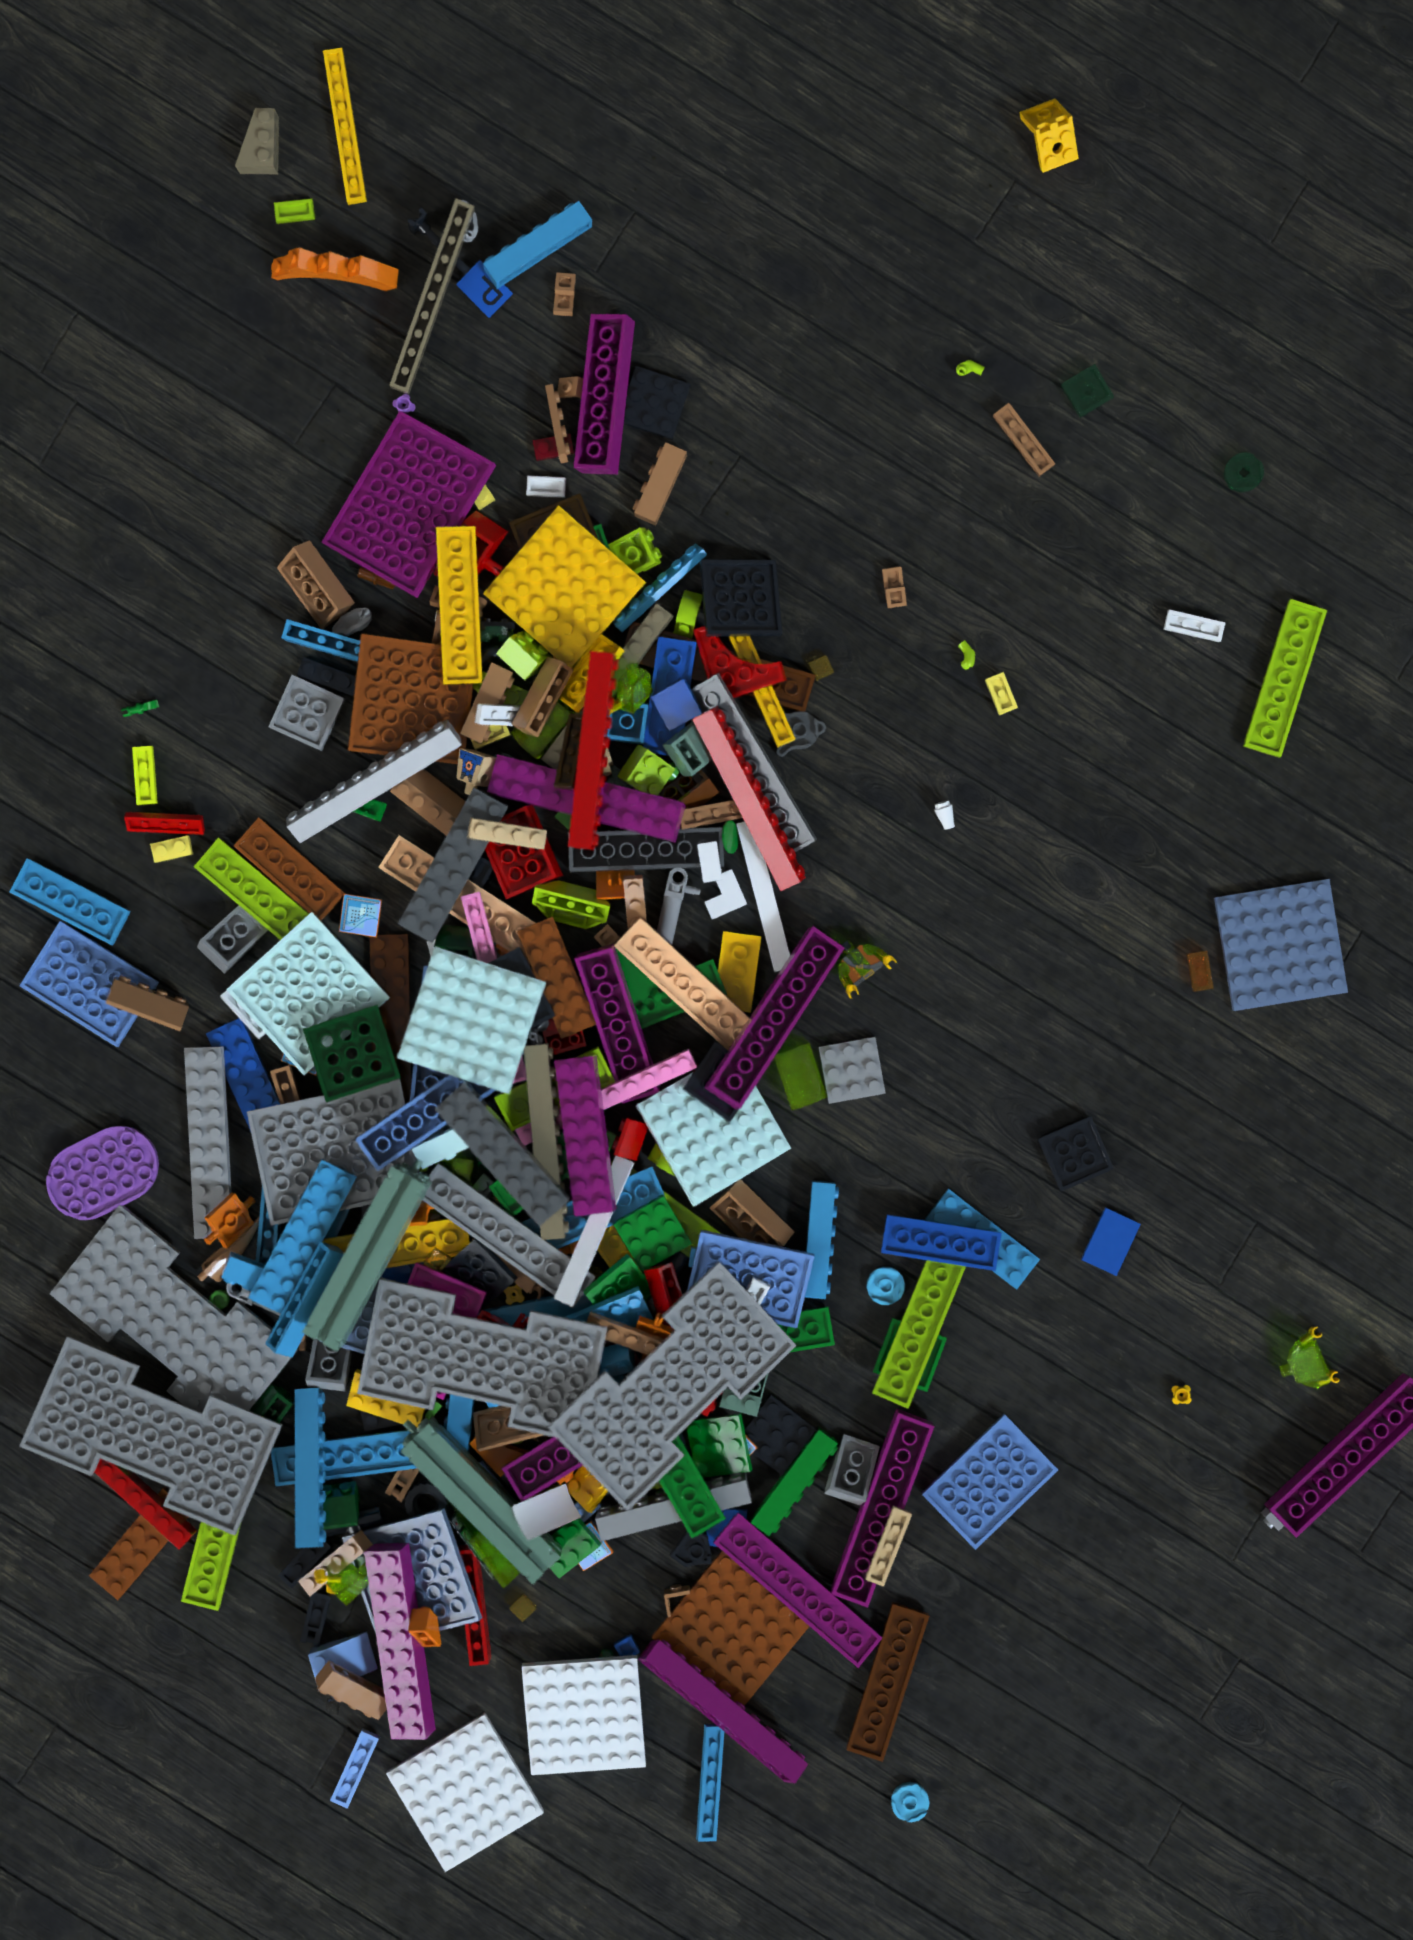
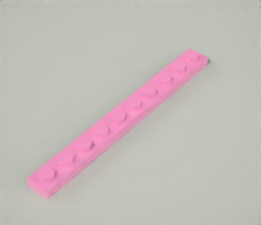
[461,892,527,1083]
[515,1049,697,1146]

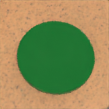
[722,820,739,854]

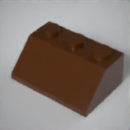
[658,769,719,809]

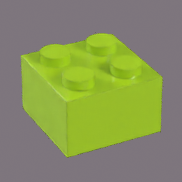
[496,631,551,680]
[617,744,675,796]

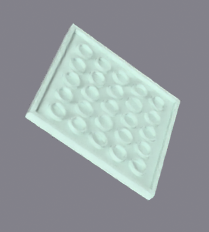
[226,912,390,1075]
[397,947,546,1094]
[636,1072,791,1206]

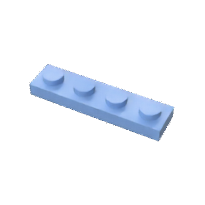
[330,1728,380,1809]

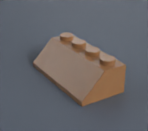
[277,540,355,629]
[390,769,466,836]
[105,975,189,1031]
[710,1179,794,1247]

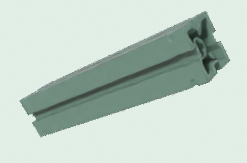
[302,1158,432,1351]
[401,1416,562,1585]

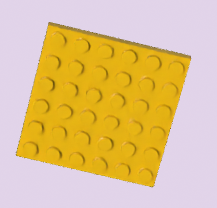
[483,505,646,668]

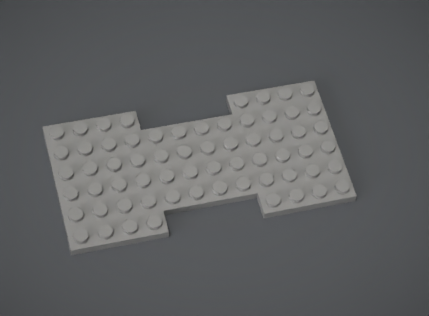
[50,1205,298,1413]
[547,1261,796,1511]
[357,1278,608,1437]
[20,1336,282,1535]

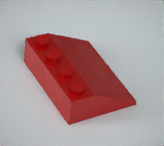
[485,805,563,899]

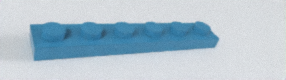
[612,544,707,632]
[696,1724,724,1842]

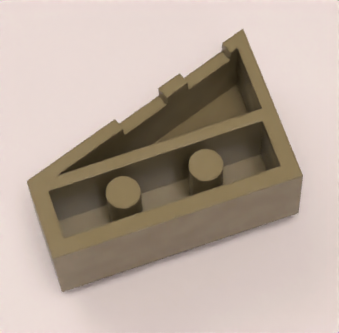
[235,108,279,174]

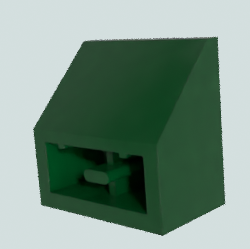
[434,925,476,960]
[250,1381,295,1423]

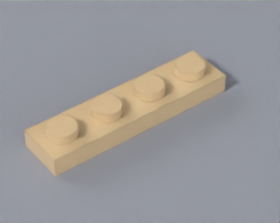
[467,818,547,850]
[865,1505,912,1587]

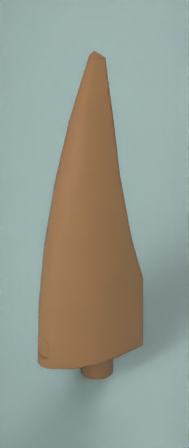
[197,1216,260,1282]

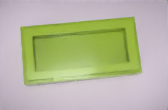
[274,198,315,224]

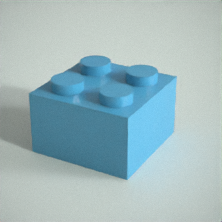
[607,700,649,745]

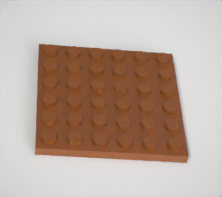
[348,634,473,764]
[652,1550,809,1706]

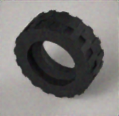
[405,1480,449,1517]

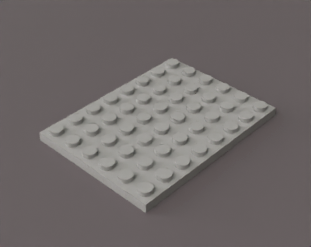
[247,1079,420,1225]

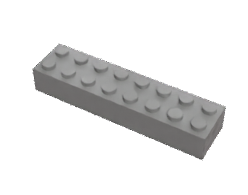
[595,1473,751,1541]

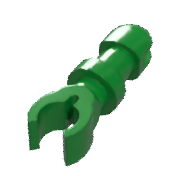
[121,700,159,717]

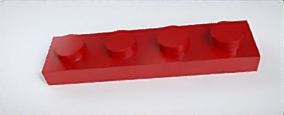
[124,812,205,835]

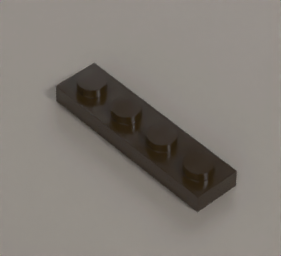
[554,714,583,790]

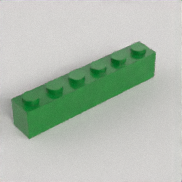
[750,1426,838,1536]

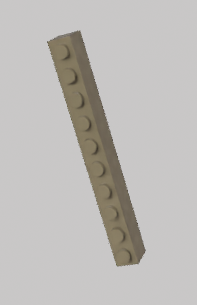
[389,199,475,395]
[541,603,673,770]
[524,1043,569,1240]

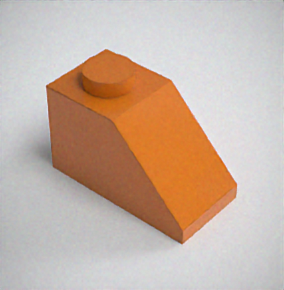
[408,1606,441,1647]

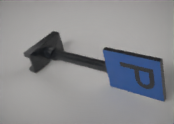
[408,208,513,319]

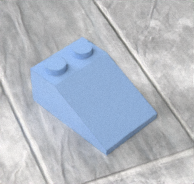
[308,1632,377,1691]

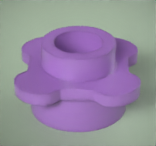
[393,394,415,414]

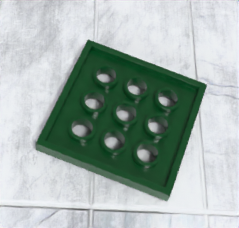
[303,1005,401,1103]

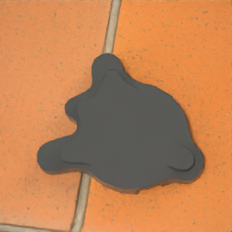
[776,711,826,757]

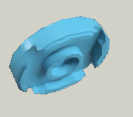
[867,1266,905,1305]
[891,1782,930,1822]

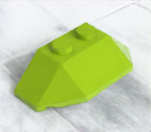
[532,880,611,929]

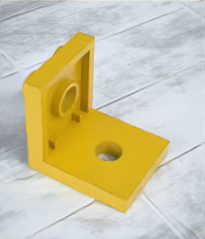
[1019,98,1079,173]

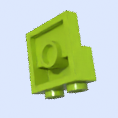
[608,527,662,574]

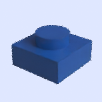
[614,1634,640,1656]

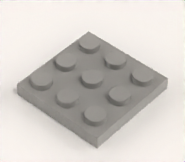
[268,675,345,751]
[819,1037,886,1104]

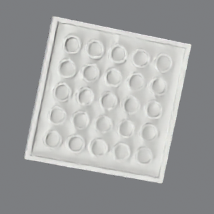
[522,1655,646,1775]
[386,1713,544,1872]

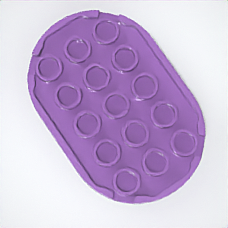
[46,1126,159,1220]

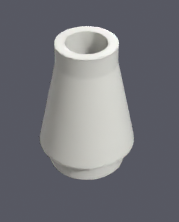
[934,800,955,830]

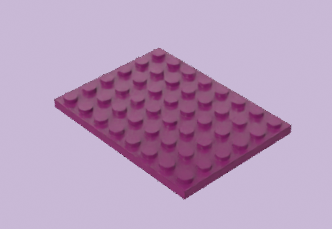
[321,411,496,598]

